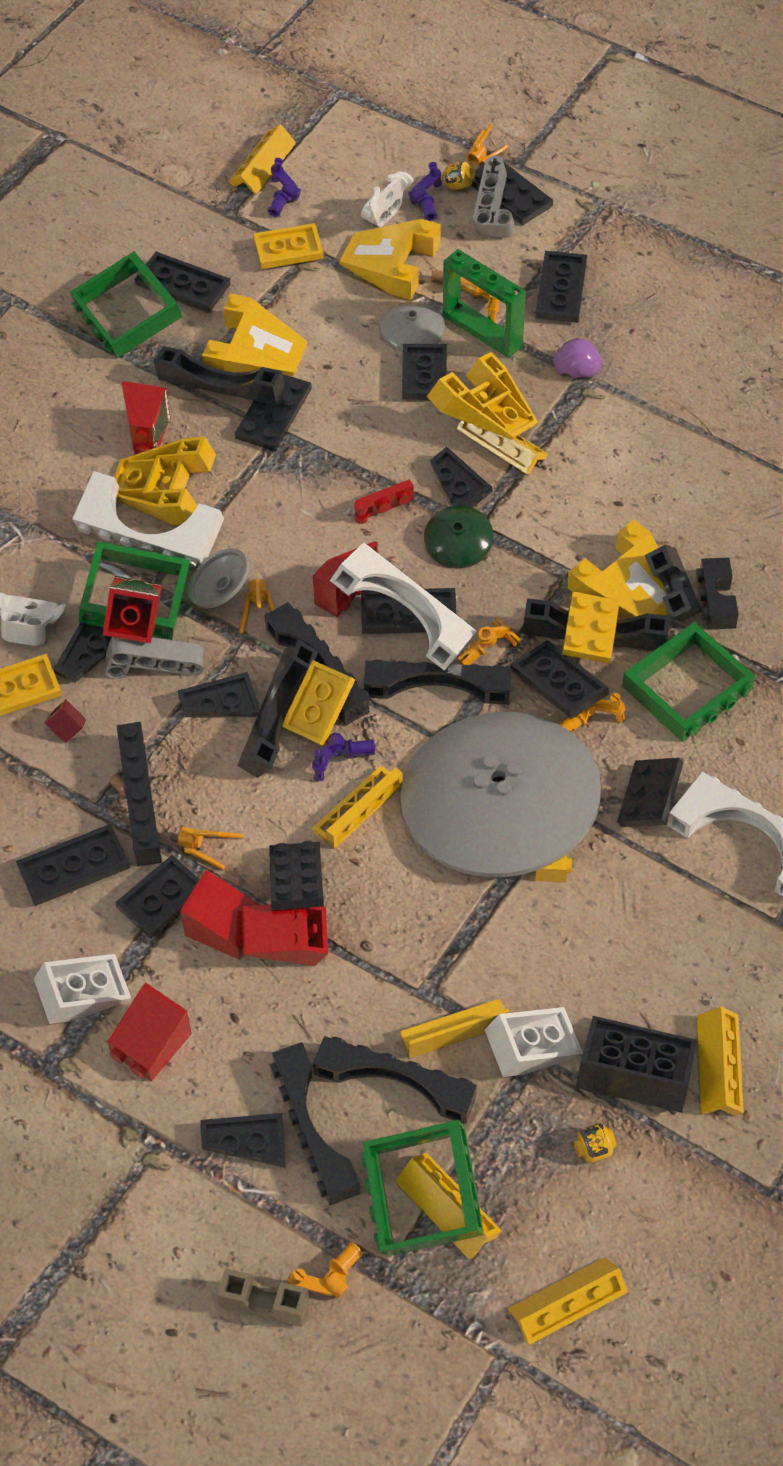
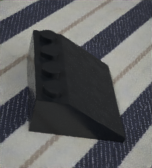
[576,1016,697,1113]

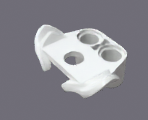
[361,171,414,227]
[0,593,67,646]

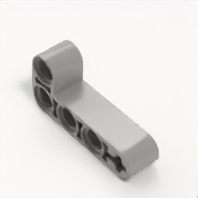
[473,155,515,238]
[106,637,203,679]

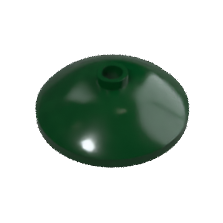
[424,505,493,568]

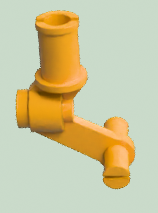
[460,277,500,323]
[457,617,521,665]
[559,693,625,733]
[287,1242,363,1299]

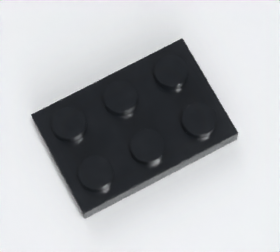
[402,344,447,399]
[617,757,683,827]
[115,855,199,939]

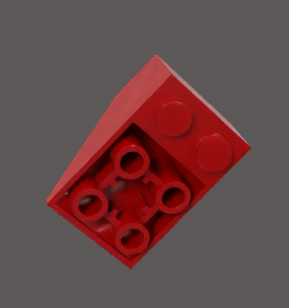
[313,541,379,617]
[242,904,328,966]

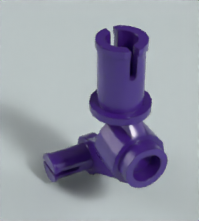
[268,157,301,217]
[408,162,442,221]
[312,733,375,782]

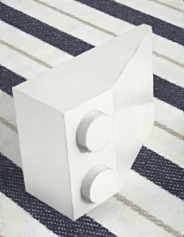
[34,954,131,1024]
[485,1007,583,1077]

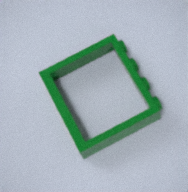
[443,249,526,358]
[70,251,183,359]
[78,541,190,640]
[622,622,755,742]
[361,1120,484,1257]

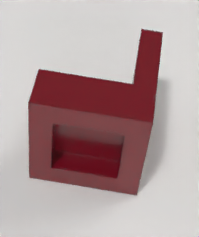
[45,699,86,743]

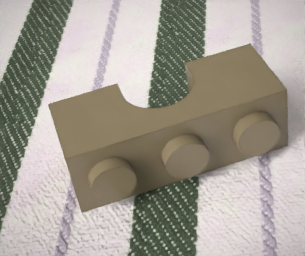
[217,1268,309,1327]

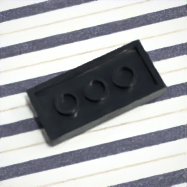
[471,161,553,226]
[135,251,231,313]
[535,251,587,323]
[235,374,312,451]
[361,588,456,634]
[510,640,609,719]
[16,824,130,906]
[269,841,324,910]

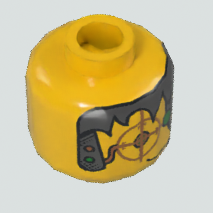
[442,161,475,190]
[574,1123,616,1163]

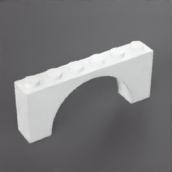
[72,471,224,568]
[330,543,477,671]
[667,772,783,896]

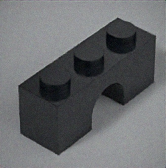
[645,545,702,622]
[696,557,739,630]

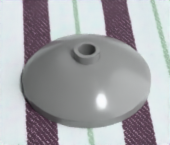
[380,302,445,352]
[188,548,249,609]

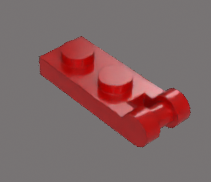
[354,479,414,524]

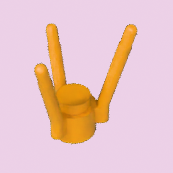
[466,124,509,166]
[239,579,275,634]
[178,826,243,870]

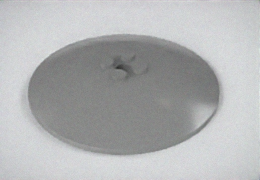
[400,712,601,877]

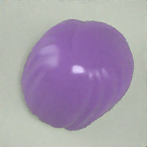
[553,338,602,379]

